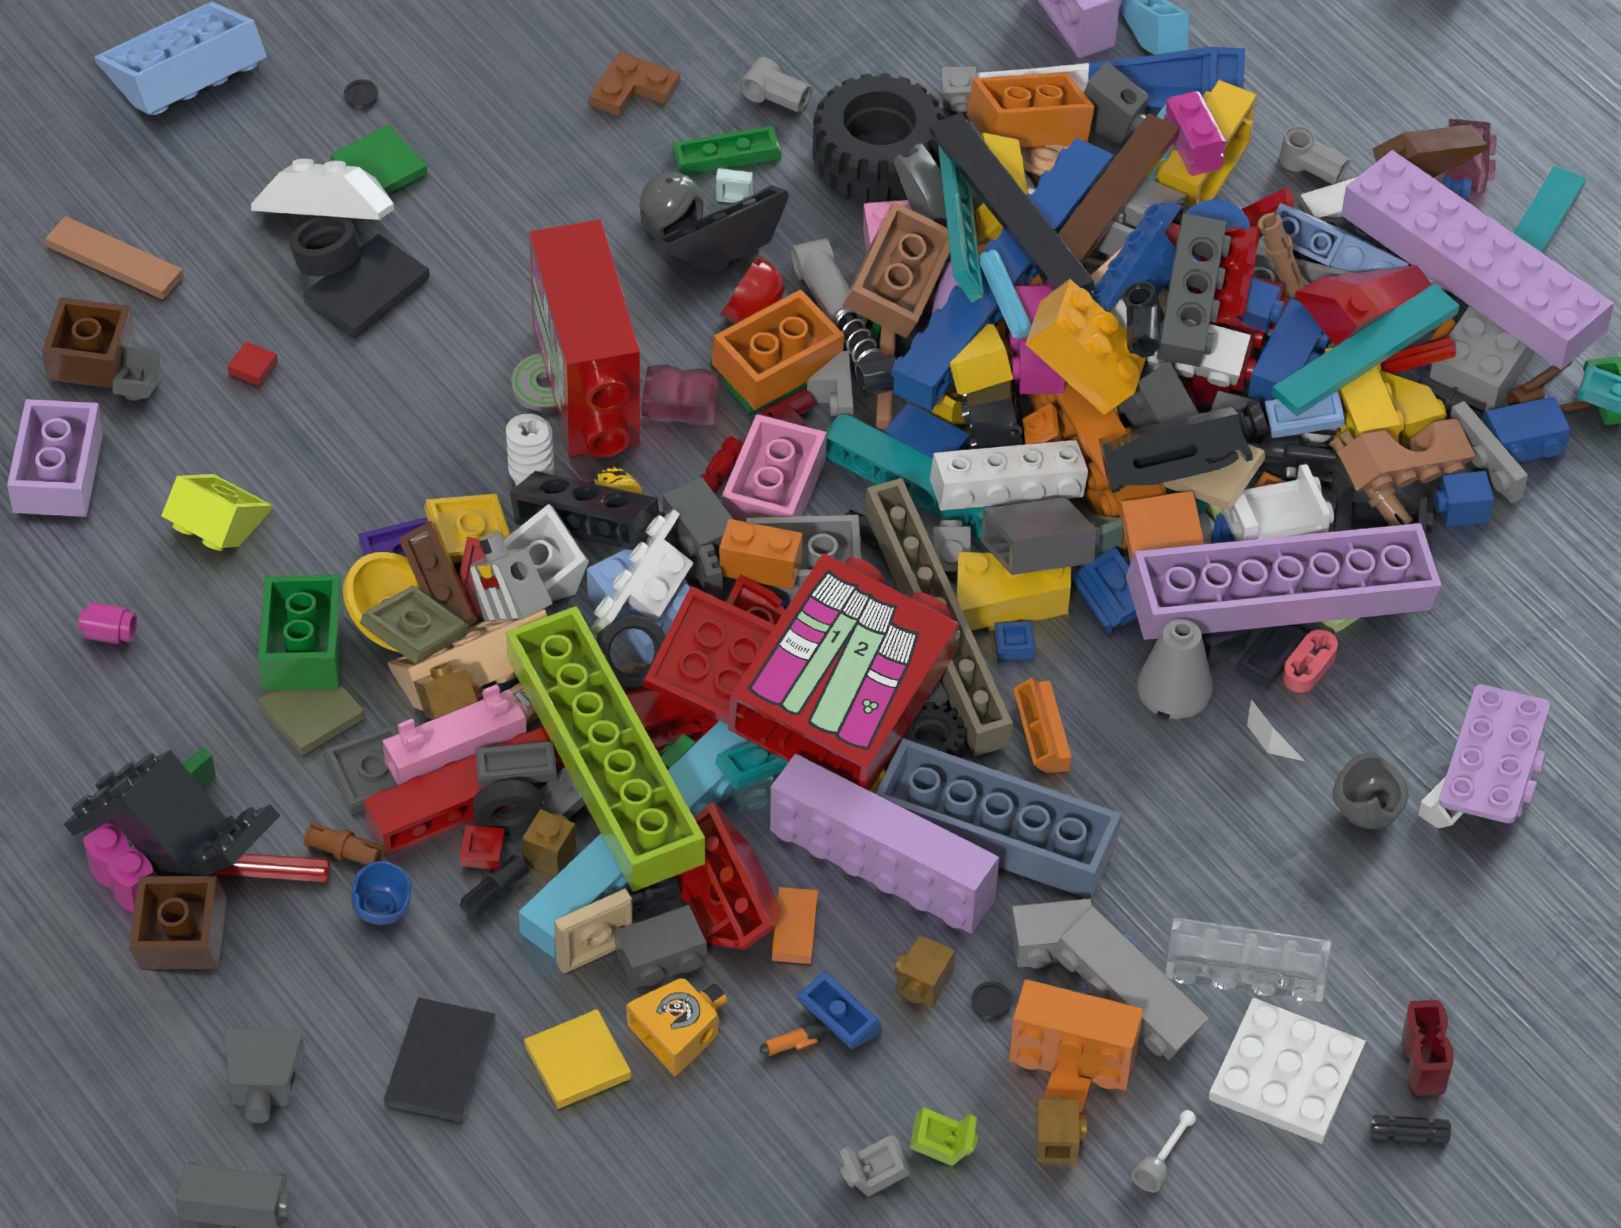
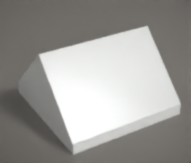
[503,504,589,601]

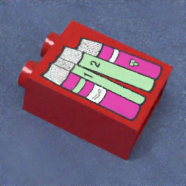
[529,219,640,458]
[728,553,959,791]

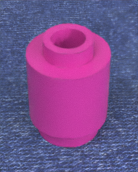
[78,602,137,645]

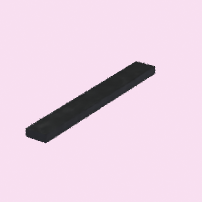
[929,112,1095,292]

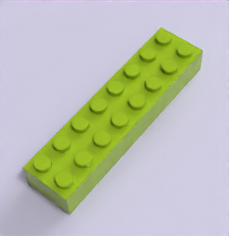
[506,606,705,892]

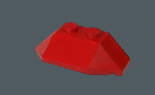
[675,802,781,950]

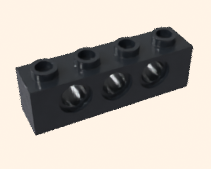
[510,471,660,551]

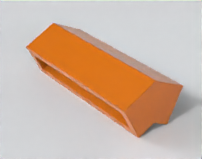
[1013,677,1072,774]

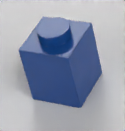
[1236,277,1284,333]
[1434,471,1494,527]

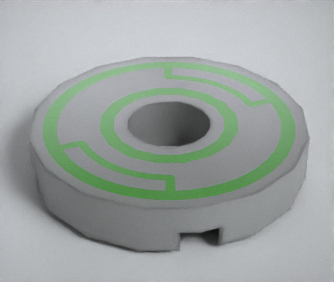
[511,353,556,413]

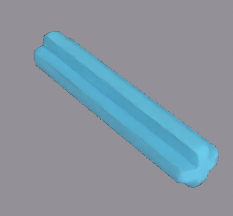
[980,250,1031,340]

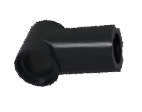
[1122,281,1164,358]

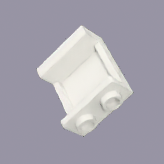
[1220,464,1334,541]

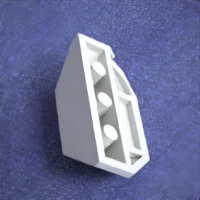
[251,159,394,220]

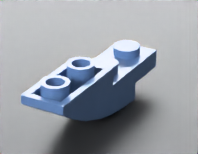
[1275,203,1409,273]

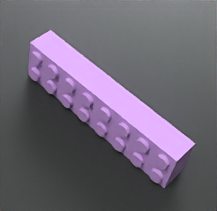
[1341,150,1614,370]
[1126,523,1442,640]

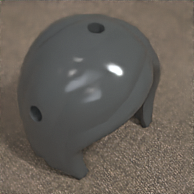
[640,172,703,239]
[1332,752,1409,830]

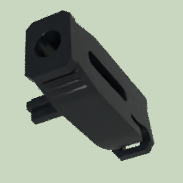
[1099,407,1253,493]

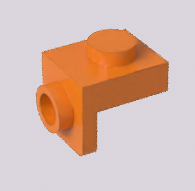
[1022,403,1062,444]

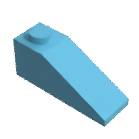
[1119,0,1189,55]

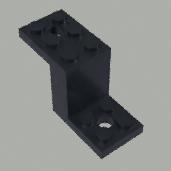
[63,750,280,877]

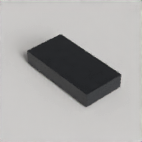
[1236,624,1309,690]

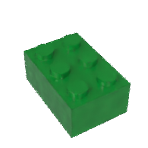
[258,575,344,690]

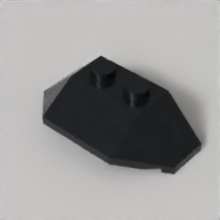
[652,185,789,272]

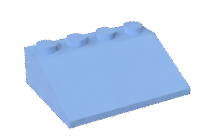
[94,1,267,114]

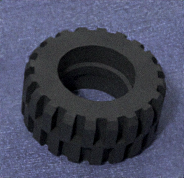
[812,73,945,203]

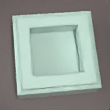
[716,168,753,203]

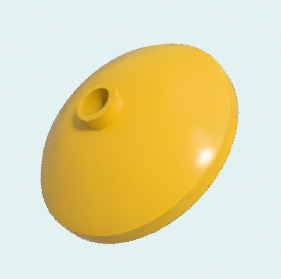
[343,552,421,652]

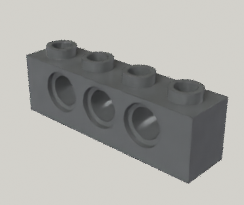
[1156,213,1231,367]

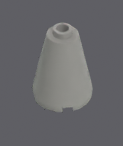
[1137,619,1213,719]

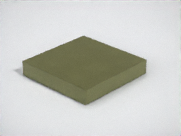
[360,585,468,664]
[258,682,365,756]

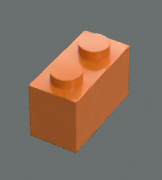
[719,519,802,590]

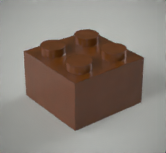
[42,297,135,388]
[129,876,227,969]

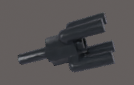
[1246,428,1338,488]

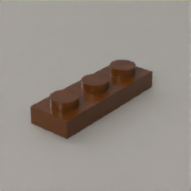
[398,521,478,626]

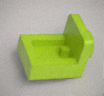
[910,1107,978,1166]

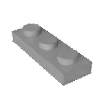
[1450,401,1528,503]

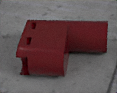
[758,389,815,427]

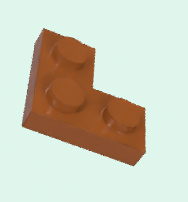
[589,51,681,116]

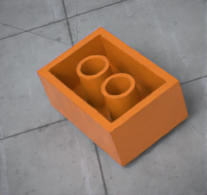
[967,72,1094,149]
[712,289,844,410]
[1009,979,1143,1091]

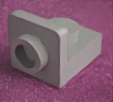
[941,67,976,112]

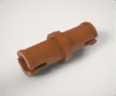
[304,822,385,865]

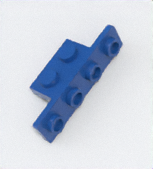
[1090,202,1181,312]

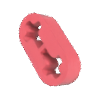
[1283,630,1338,693]

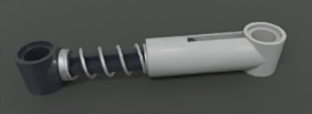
[790,238,896,398]

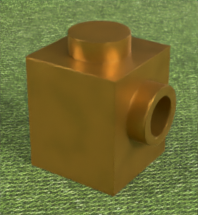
[413,662,479,720]
[522,809,576,877]
[894,935,955,1008]
[1036,1096,1087,1163]

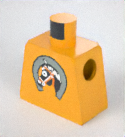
[626,978,727,1077]

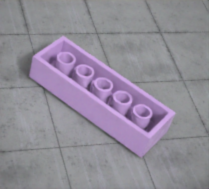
[770,754,999,934]

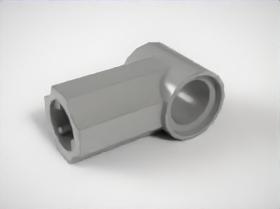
[739,57,812,113]
[1279,126,1350,184]

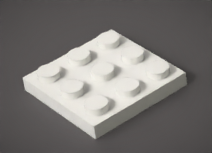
[1208,998,1366,1144]

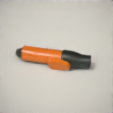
[759,1022,832,1056]

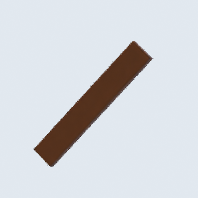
[1058,114,1180,265]

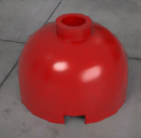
[720,255,785,324]

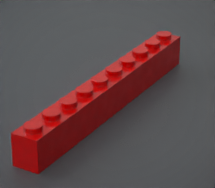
[363,687,707,856]

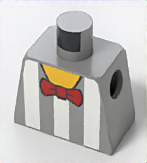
[470,532,553,622]

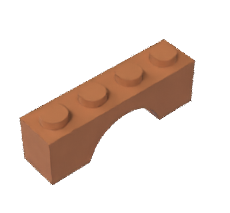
[1338,418,1476,492]

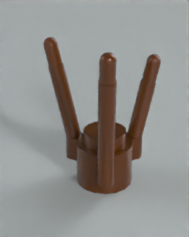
[1507,362,1590,413]

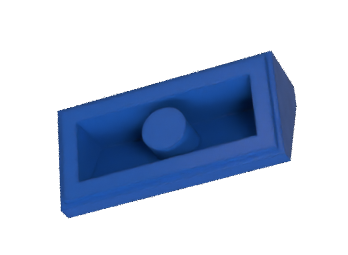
[796,970,882,1049]

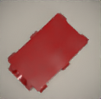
[1193,227,1261,326]

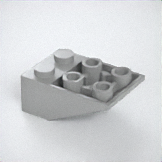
[1095,178,1187,256]

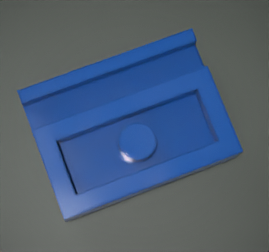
[1071,547,1137,634]

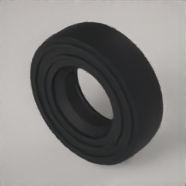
[473,780,544,835]

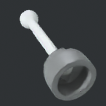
[1131,1110,1196,1193]

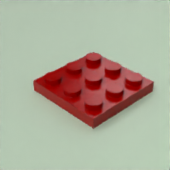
[643,586,776,725]

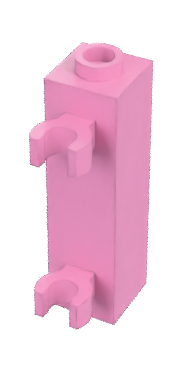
[383,684,530,786]

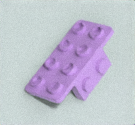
[1439,684,1550,823]

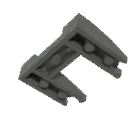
[893,144,1036,234]

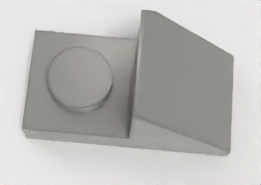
[807,351,853,417]

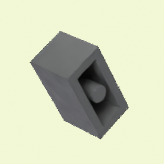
[615,905,707,989]

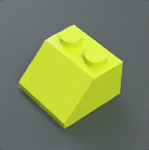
[161,474,273,551]

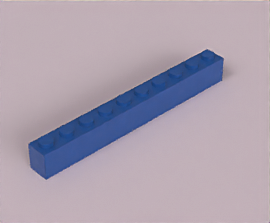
[891,138,1113,411]

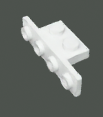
[591,509,693,633]

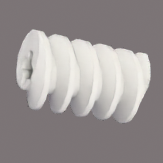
[506,414,555,486]

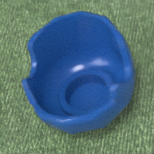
[351,861,412,925]

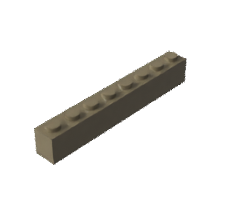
[865,478,1013,757]

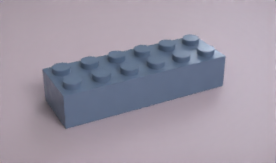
[876,738,1121,899]

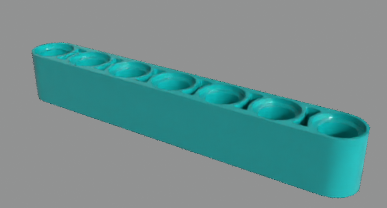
[825,414,1020,539]

